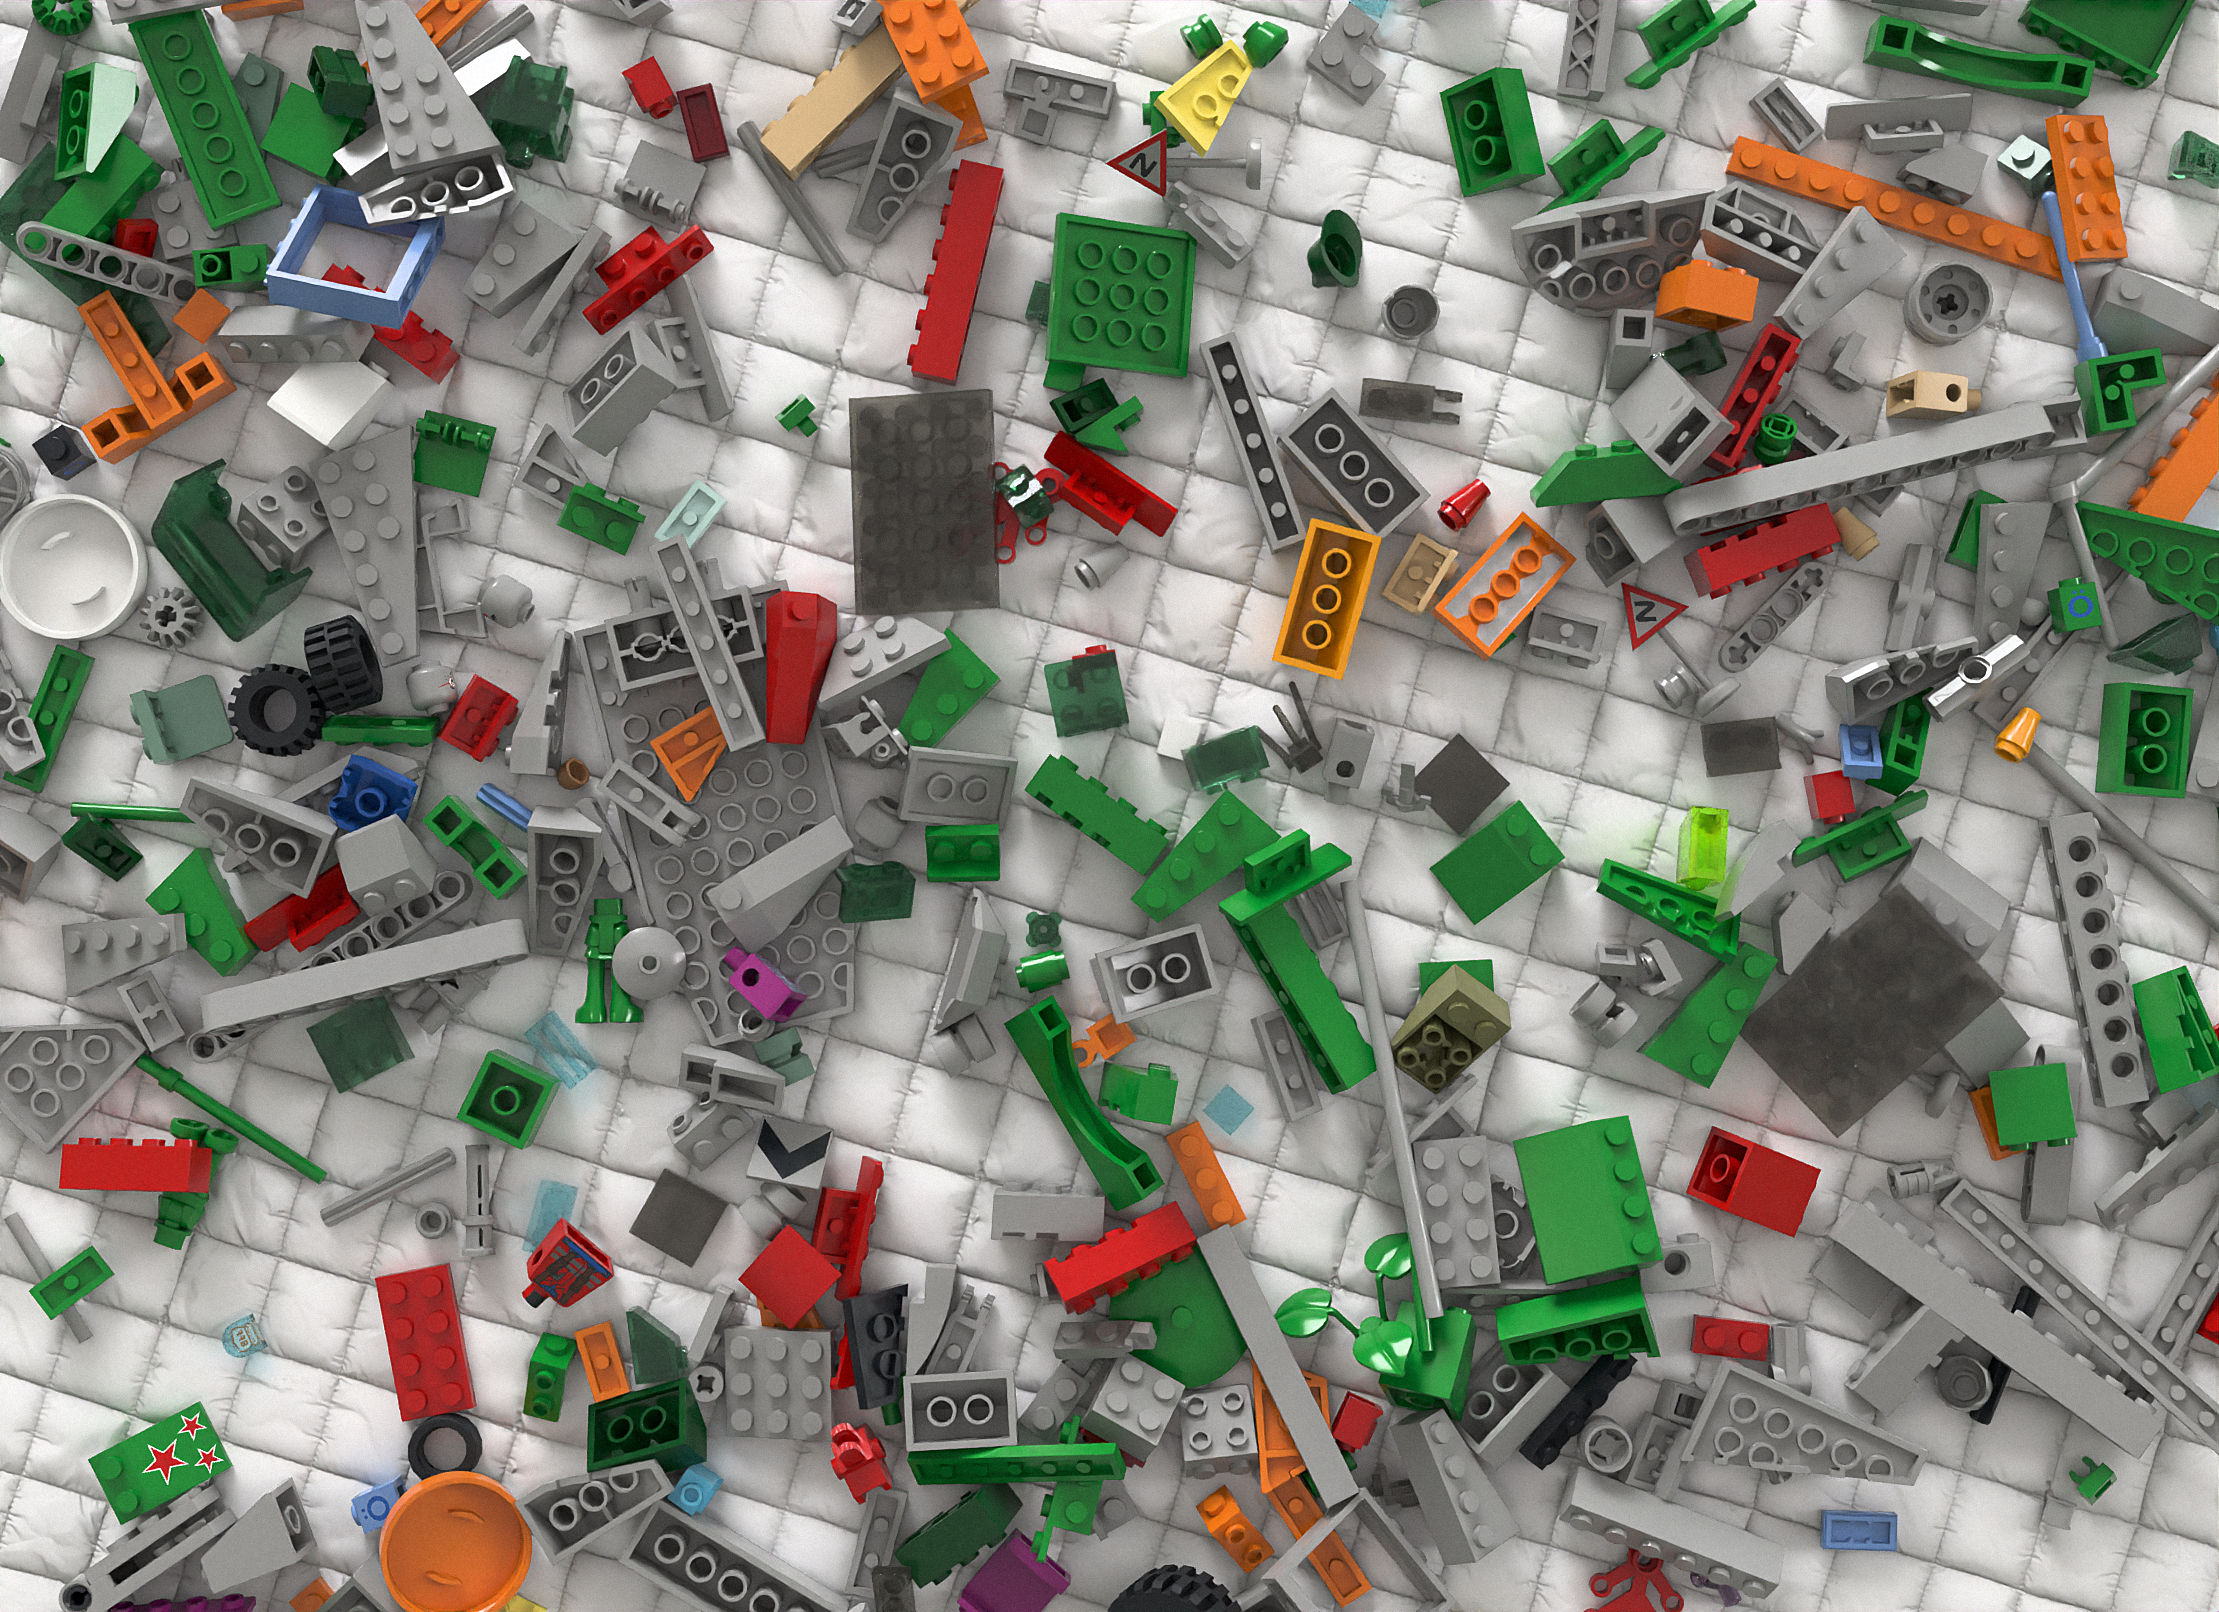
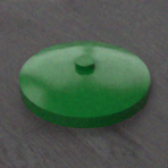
[1109,1245,1247,1388]

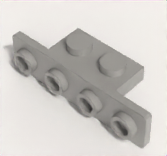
[0,17,68,165]
[1824,93,1973,155]
[646,275,734,422]
[1364,1073,1479,1180]

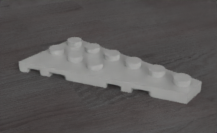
[354,0,503,176]

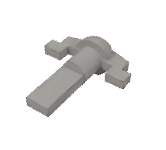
[1381,760,1432,813]

